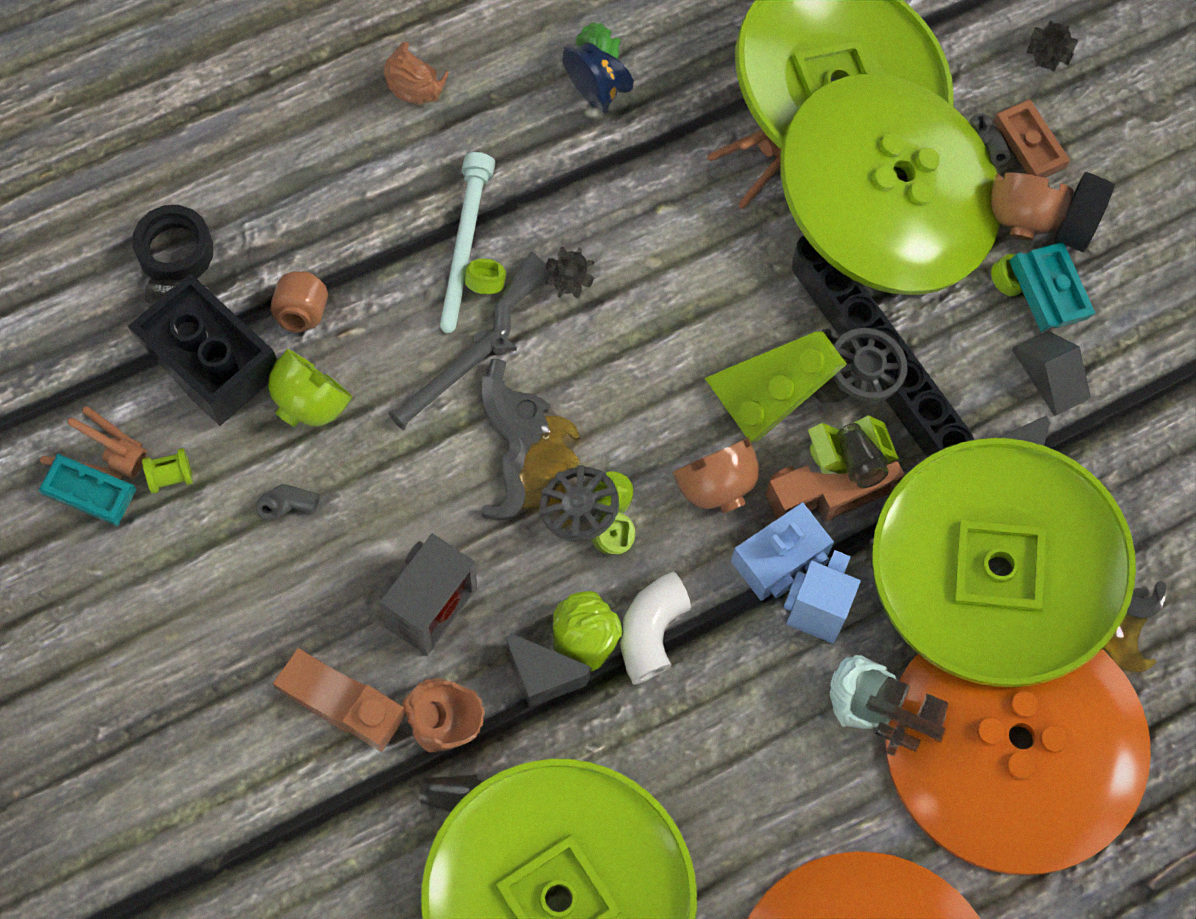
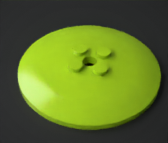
[735,0,954,178]
[780,74,1000,295]
[872,438,1136,687]
[421,759,697,919]

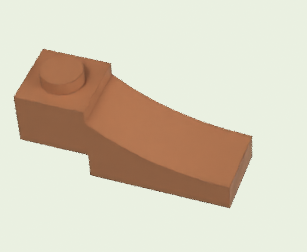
[765,461,905,522]
[273,648,406,753]

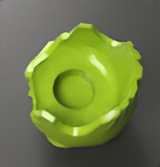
[552,591,623,672]

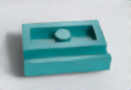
[1009,242,1096,332]

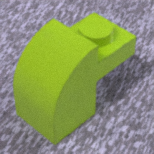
[808,415,899,474]

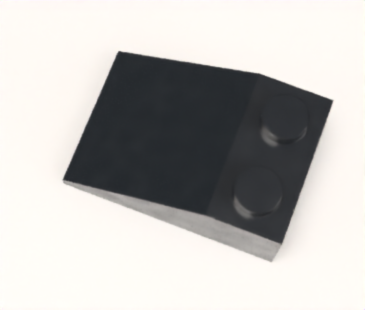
[128,273,277,426]

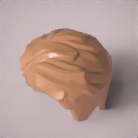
[384,42,449,105]
[402,678,484,752]

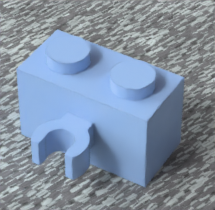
[731,502,834,601]
[783,550,861,644]

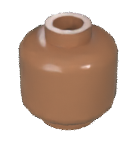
[270,271,328,333]

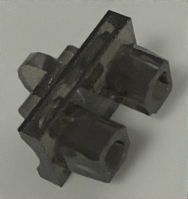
[865,676,949,757]

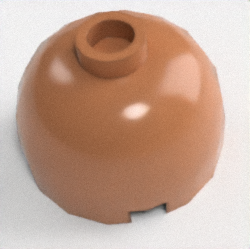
[991,172,1073,241]
[672,438,759,514]

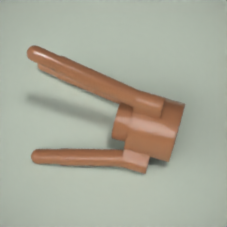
[707,129,781,209]
[40,406,147,480]

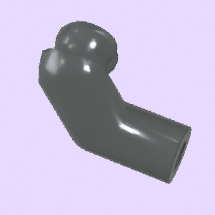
[970,113,1010,166]
[255,484,320,520]

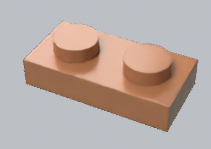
[994,99,1070,178]

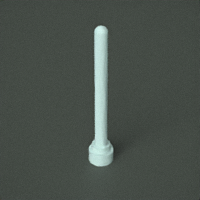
[440,152,495,333]

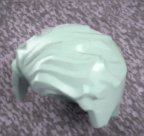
[830,655,899,729]

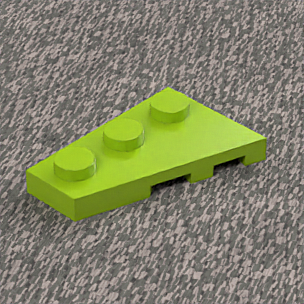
[705,331,847,442]

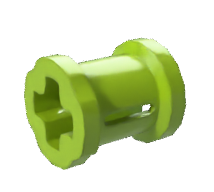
[142,448,194,494]

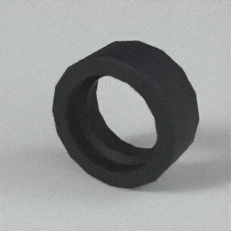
[1054,172,1115,252]
[133,205,213,286]

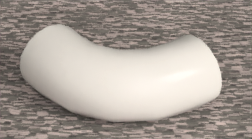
[620,572,691,685]

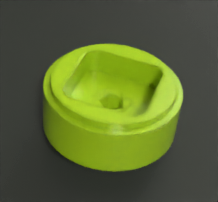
[991,254,1023,296]
[464,258,506,294]
[593,471,633,514]
[591,512,635,555]

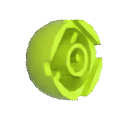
[268,349,352,427]

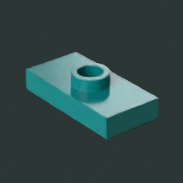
[38,453,137,527]

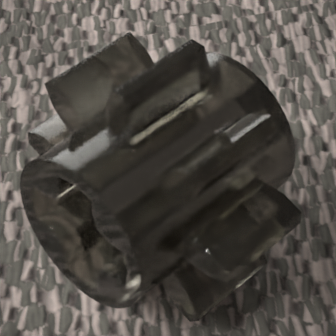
[1027,21,1078,71]
[545,247,595,299]

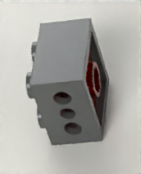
[379,533,477,656]

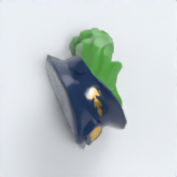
[562,22,634,113]

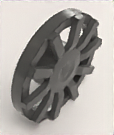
[833,328,907,402]
[540,465,619,542]

